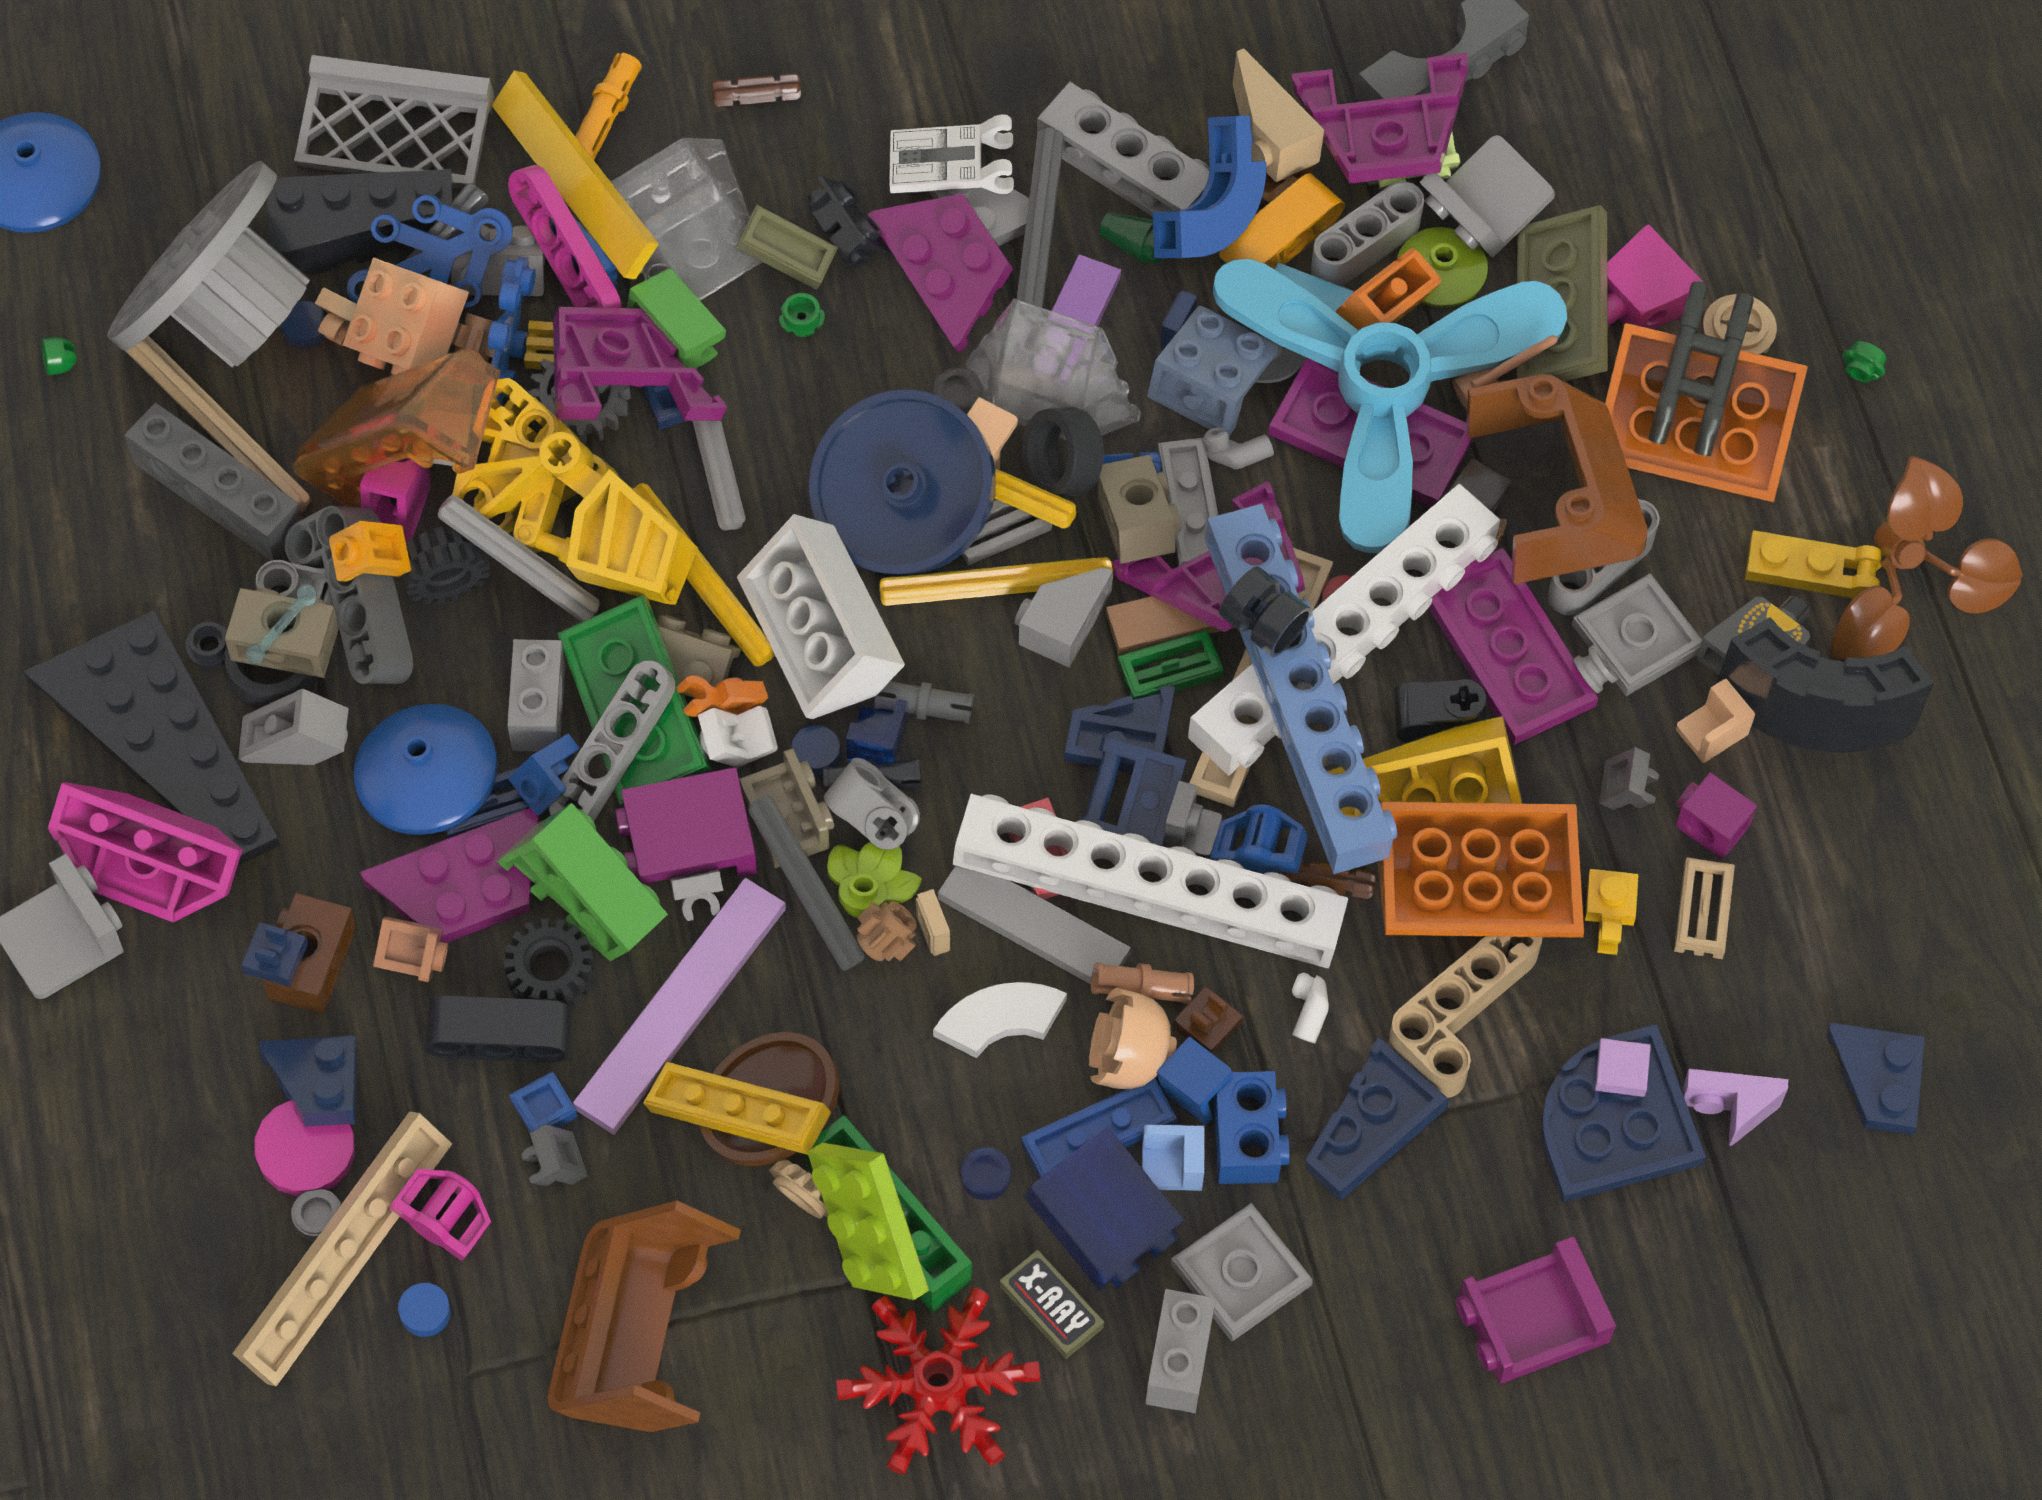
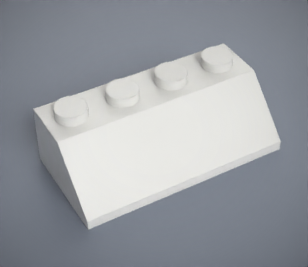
[737,514,905,719]

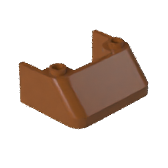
[1466,374,1647,584]
[548,1201,741,1432]

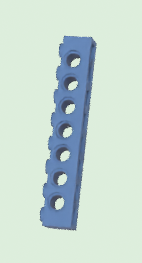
[1205,503,1397,874]

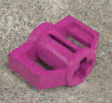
[389,1168,491,1261]

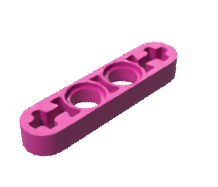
[508,165,621,308]

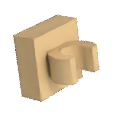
[315,287,357,346]

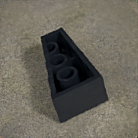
[267,169,456,276]

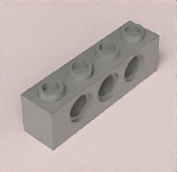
[1037,82,1209,217]

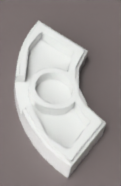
[933,982,1067,1058]

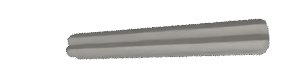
[438,495,600,622]

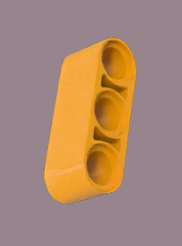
[1219,173,1345,270]

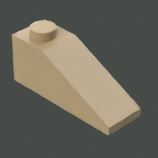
[1232,48,1324,182]

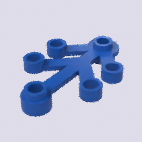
[347,194,513,308]
[469,257,536,416]

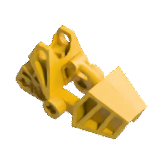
[452,378,698,605]

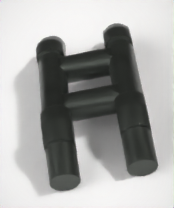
[1648,281,1754,456]

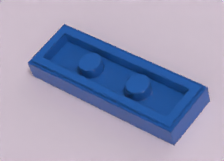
[1021,1078,1177,1185]

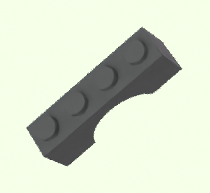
[1355,0,1530,102]

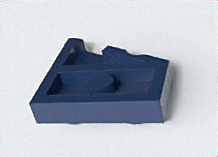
[1827,1022,1925,1135]
[259,1035,357,1127]

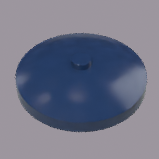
[809,389,996,577]

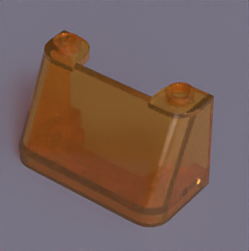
[293,349,500,507]

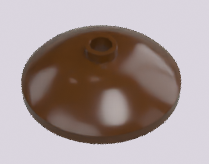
[699,1032,839,1166]

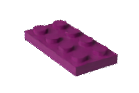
[1268,358,1475,507]
[1429,548,1598,745]

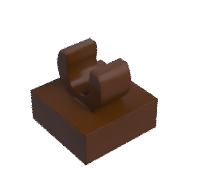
[1173,986,1243,1054]

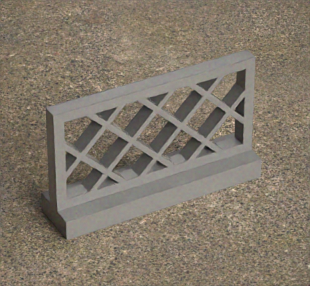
[294,55,495,188]

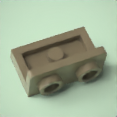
[656,614,741,698]
[739,748,834,868]

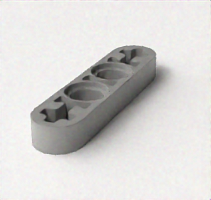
[549,661,675,821]

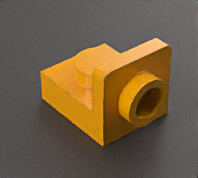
[329,521,411,582]

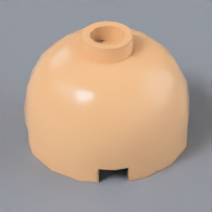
[1089,988,1177,1090]

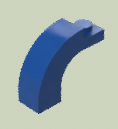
[1153,115,1266,258]

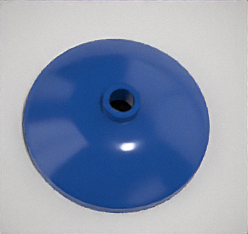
[0,112,102,233]
[353,704,498,835]

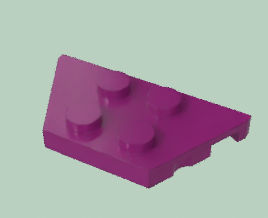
[868,194,1013,353]
[360,808,540,943]

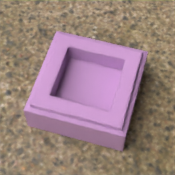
[1595,1038,1650,1097]

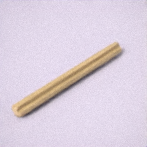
[126,335,311,514]

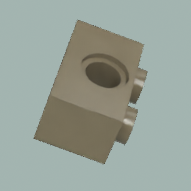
[1097,455,1182,564]
[225,588,339,678]

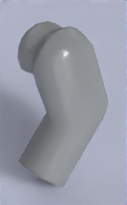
[1203,428,1274,469]

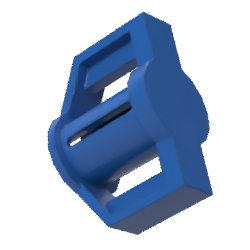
[1211,804,1307,874]

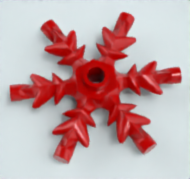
[836,1288,1040,1475]

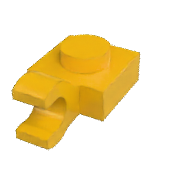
[1585,869,1638,955]

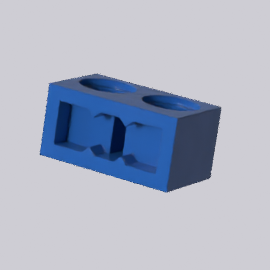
[1213,1071,1289,1184]

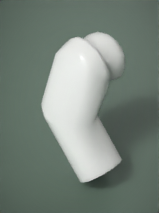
[1292,973,1329,1044]

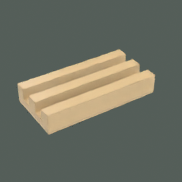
[1674,857,1735,959]

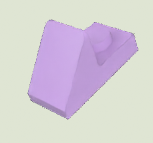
[1682,1069,1788,1146]

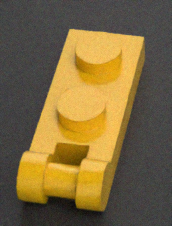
[1745,530,1883,598]

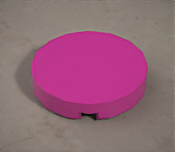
[255,1100,355,1197]

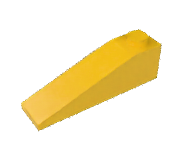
[1327,716,1522,817]

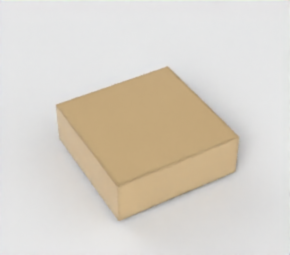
[916,889,950,956]

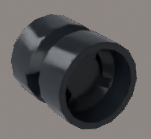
[1219,566,1312,658]

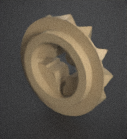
[1702,294,1777,354]
[769,1160,828,1219]

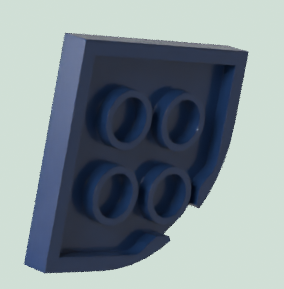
[1541,1024,1706,1203]

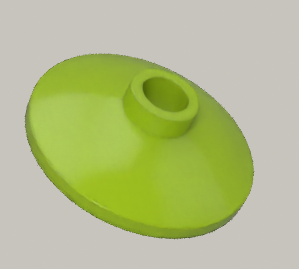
[1397,227,1488,308]

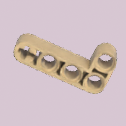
[1388,936,1543,1098]

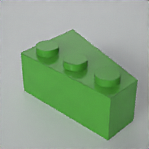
[496,803,668,961]

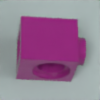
[1676,772,1758,860]

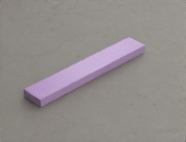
[573,878,786,1135]

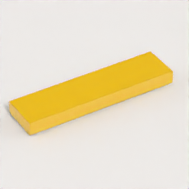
[643,1062,831,1155]

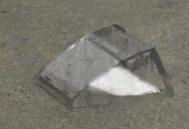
[579,138,762,301]
[966,299,1141,440]

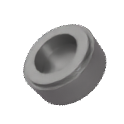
[291,1189,341,1242]

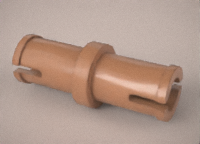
[1091,962,1194,1004]

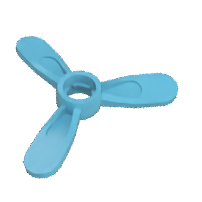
[1213,259,1567,553]

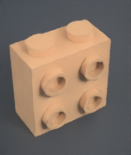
[343,257,469,382]

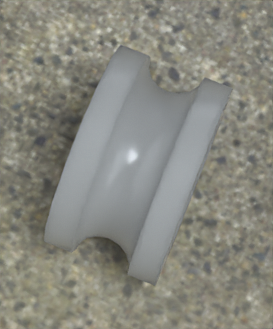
[1573,645,1618,693]

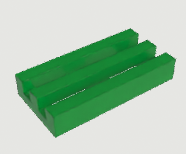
[1117,630,1224,700]

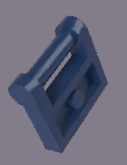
[1079,736,1186,846]

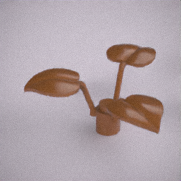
[1830,456,2023,659]

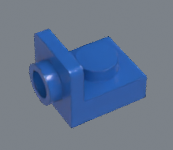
[508,733,580,815]

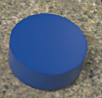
[398,1283,451,1337]

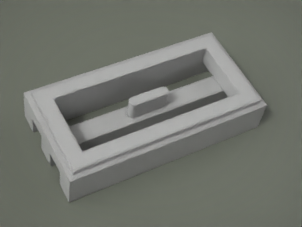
[962,500,1052,566]

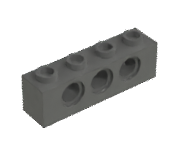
[124,402,302,561]

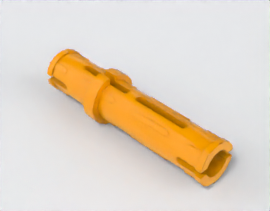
[575,53,642,160]

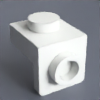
[698,706,778,768]

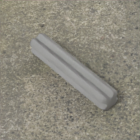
[693,421,746,531]

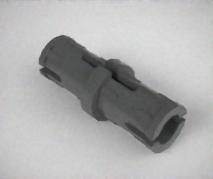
[875,681,974,724]

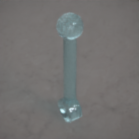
[246,585,317,665]

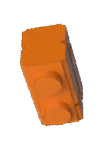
[1335,248,1442,330]

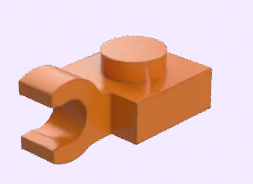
[676,675,768,717]

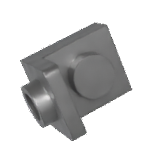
[1163,781,1222,859]

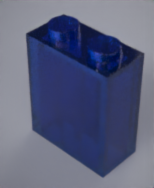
[1024,1126,1184,1291]

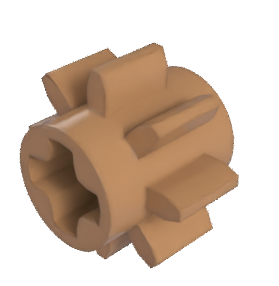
[451,313,495,368]
[857,902,917,961]

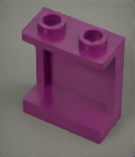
[615,767,757,888]
[1455,1236,1616,1385]

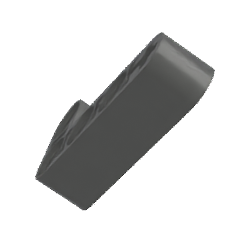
[285,506,413,684]

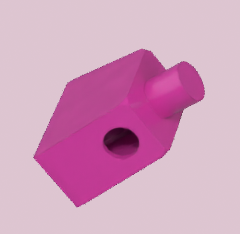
[1607,224,1704,330]
[360,431,431,548]

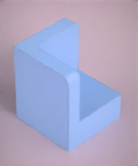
[1142,1125,1204,1191]

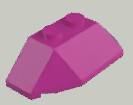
[48,782,243,922]

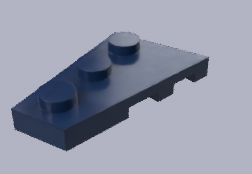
[1305,1037,1448,1201]

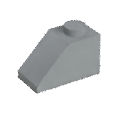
[1015,567,1113,668]
[238,689,348,765]

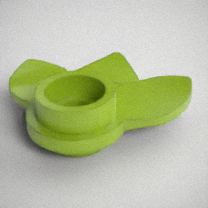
[827,842,922,918]

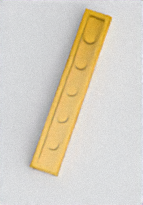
[492,70,659,279]

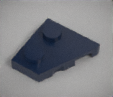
[1064,686,1175,773]

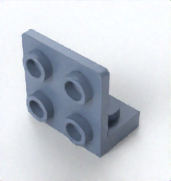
[1147,306,1278,436]

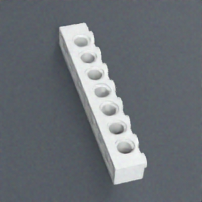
[1188,483,1500,776]
[952,794,1348,968]

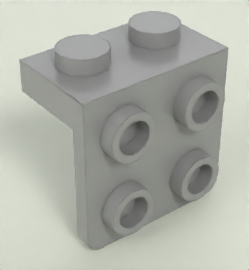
[1420,135,1555,258]
[0,854,124,999]

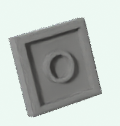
[1571,573,1702,696]
[1171,1203,1313,1342]

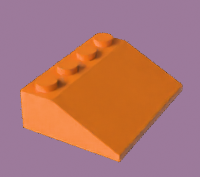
[1605,323,1808,503]
[1378,802,1584,938]

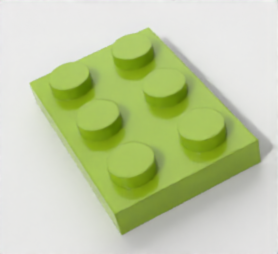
[807,1143,929,1300]

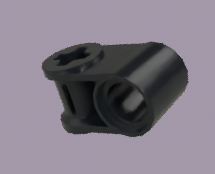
[1393,679,1486,743]

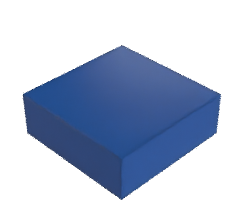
[509,1071,578,1133]

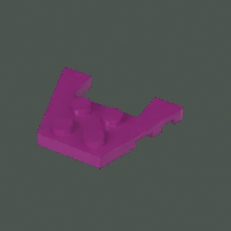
[1292,53,1468,184]
[553,307,727,421]
[1112,481,1305,632]

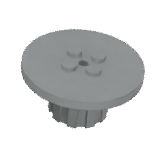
[107,161,309,368]

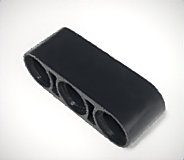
[425,996,572,1063]

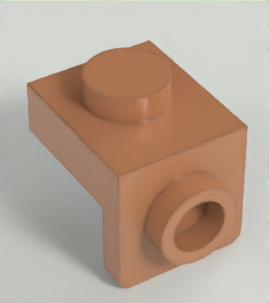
[373,916,448,982]

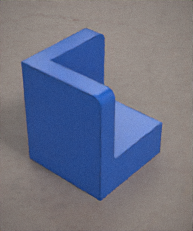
[1156,1037,1232,1125]

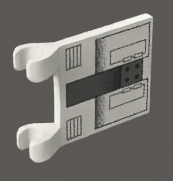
[890,115,1014,194]

